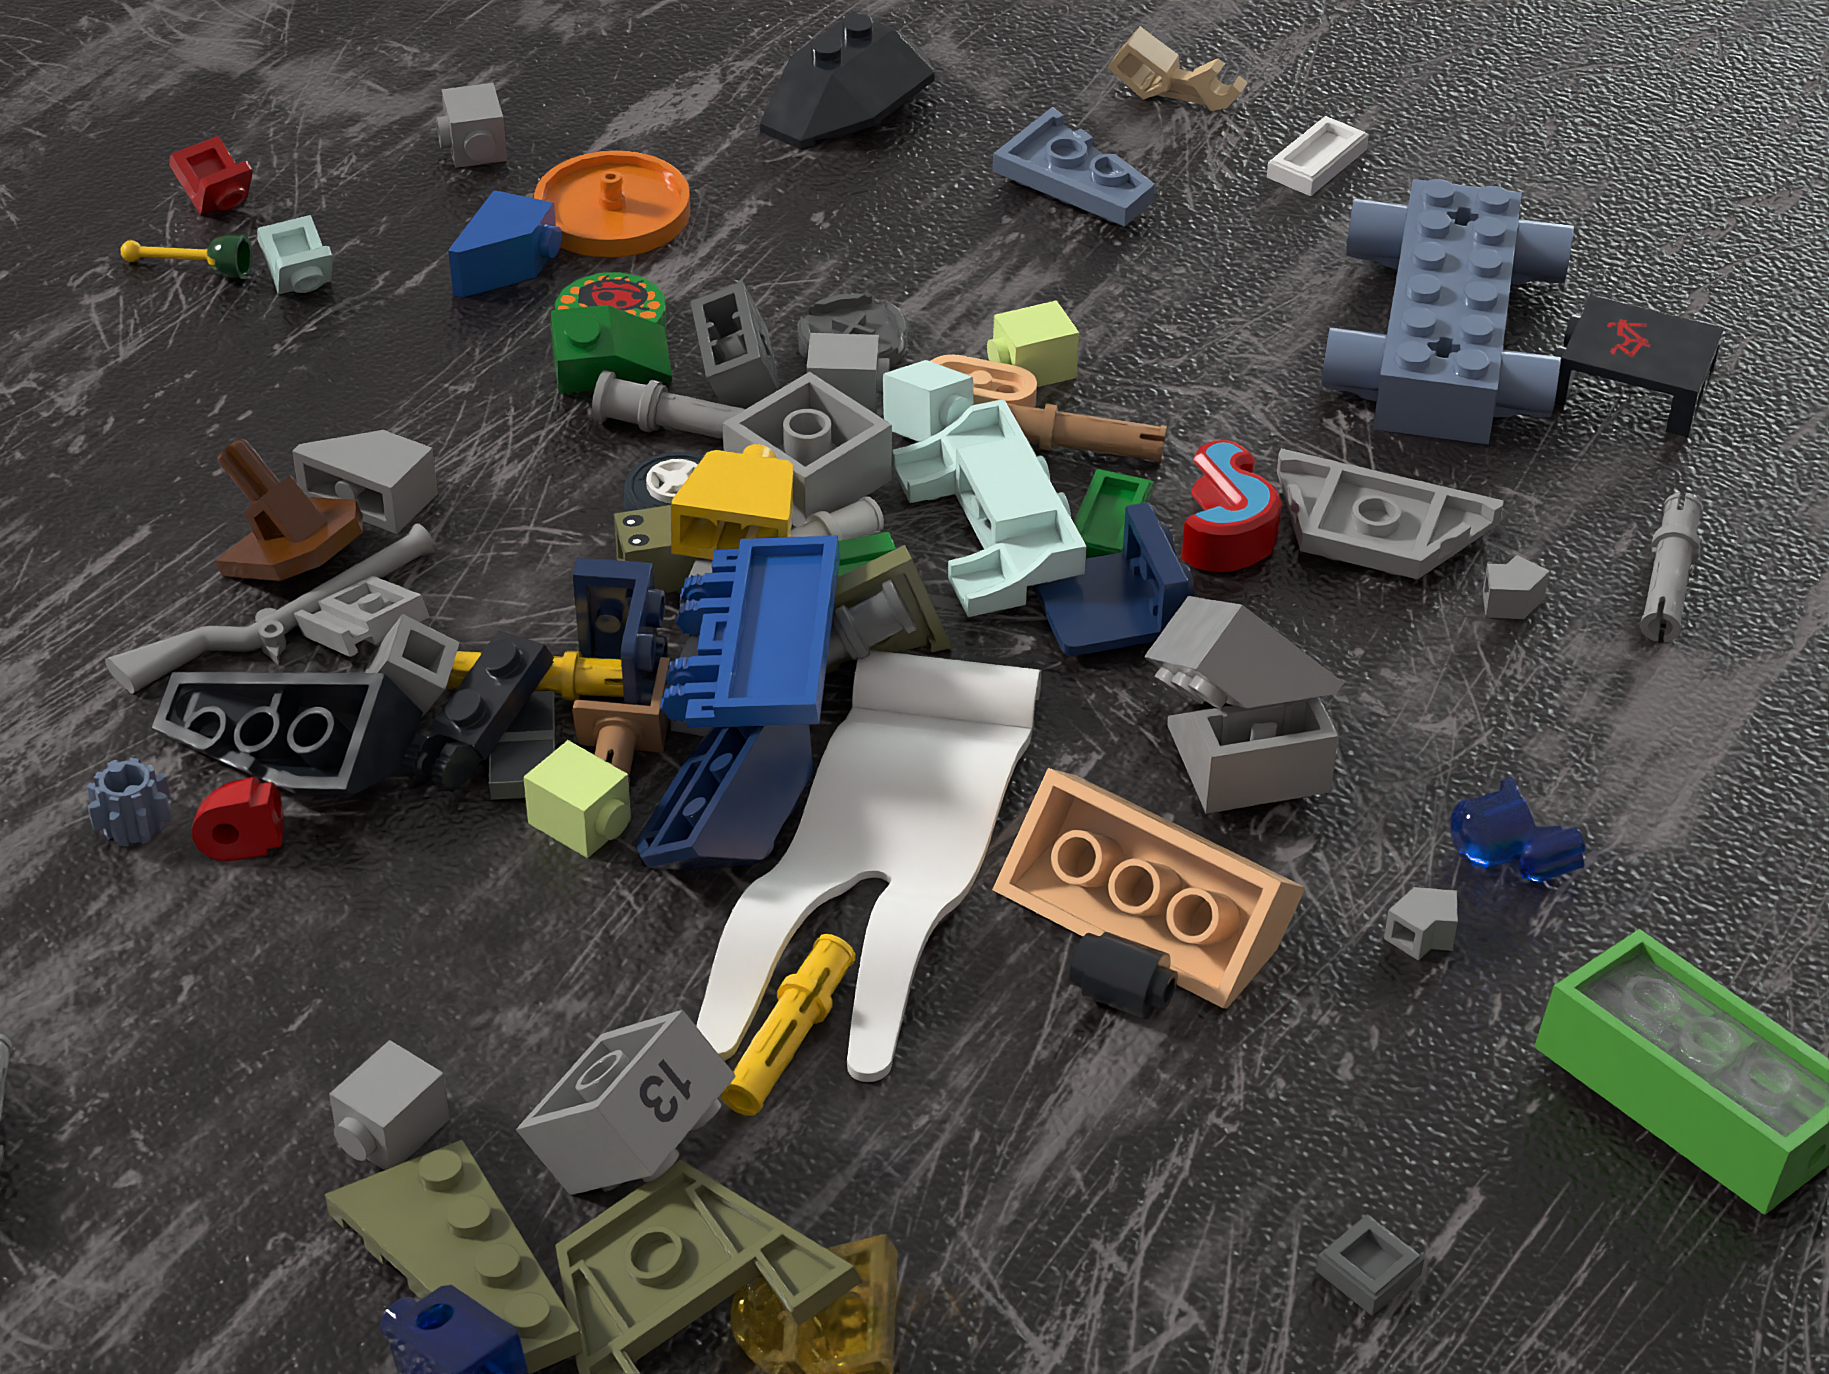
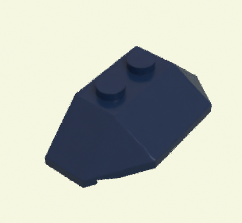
[634,724,814,871]

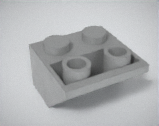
[1167,697,1338,814]

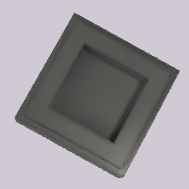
[1316,1214,1424,1316]

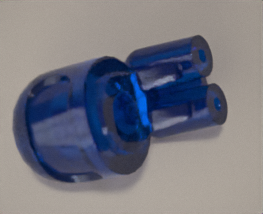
[1449,776,1585,883]

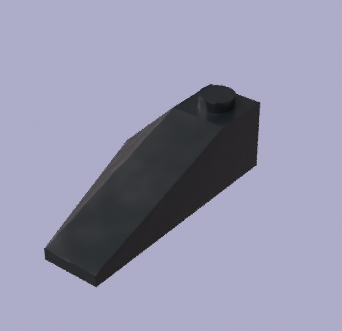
[152,672,423,795]

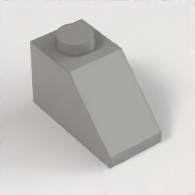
[292,430,438,534]

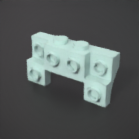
[892,399,1086,617]

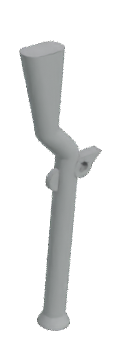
[105,524,436,693]

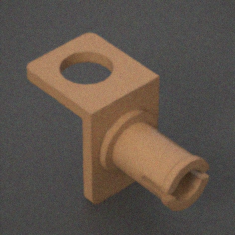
[572,657,671,784]

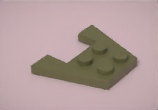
[555,1160,862,1374]

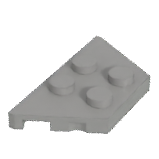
[1277,448,1504,579]

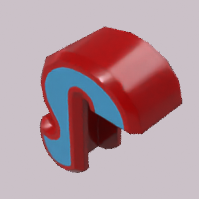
[1181,440,1282,573]

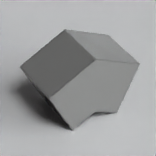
[1482,555,1550,619]
[1384,887,1458,960]

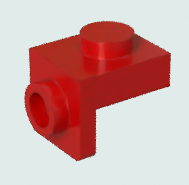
[169,136,253,215]

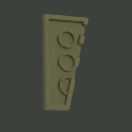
[325,1140,583,1374]

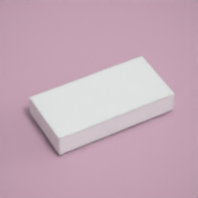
[1267,116,1369,196]

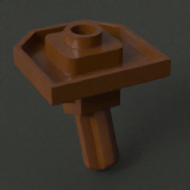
[215,438,363,581]

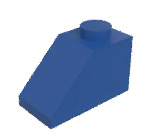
[448,190,562,297]

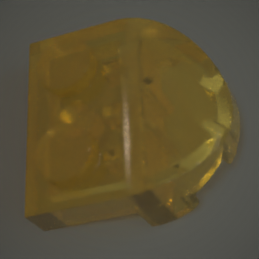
[730,1234,898,1374]

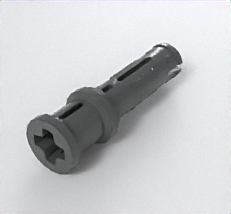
[826,579,918,667]

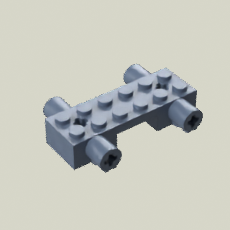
[1322,179,1574,445]

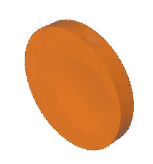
[534,151,690,258]

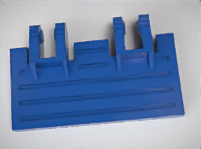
[660,535,840,728]

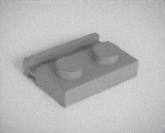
[294,576,430,657]

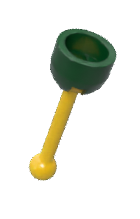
[120,234,253,279]

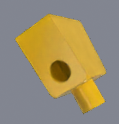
[671,444,794,560]

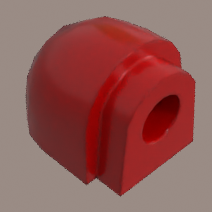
[191,777,284,861]

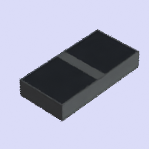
[489,690,556,800]

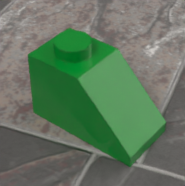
[551,305,672,394]

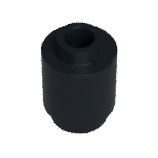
[1069,932,1178,1019]

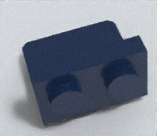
[1032,502,1194,656]
[573,558,668,706]

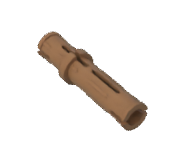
[994,400,1167,463]

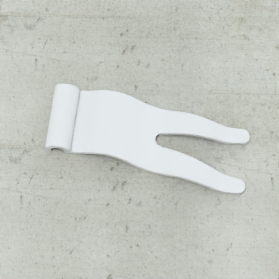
[696,650,1041,1082]

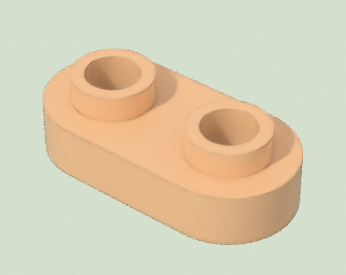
[931,355,1037,407]

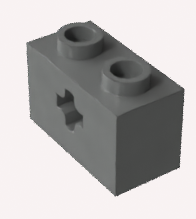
[690,281,781,409]

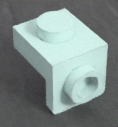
[257,215,333,295]

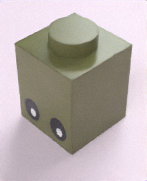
[614,505,697,593]

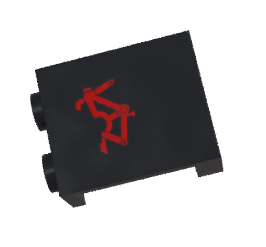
[1553,295,1724,437]

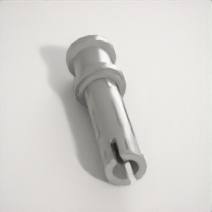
[592,370,745,439]

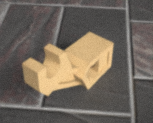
[1107,26,1248,111]

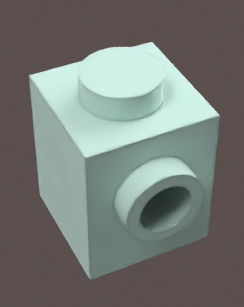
[883,360,974,443]

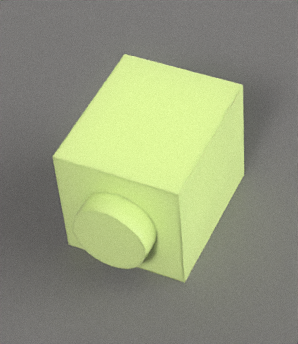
[987,301,1079,387]
[524,740,631,858]

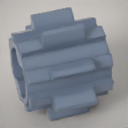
[87,757,172,847]

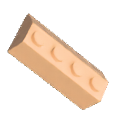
[992,768,1305,1009]

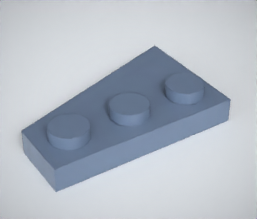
[992,107,1155,226]

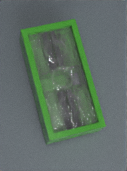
[1534,929,1829,1215]

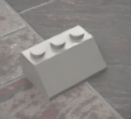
[1144,596,1344,709]

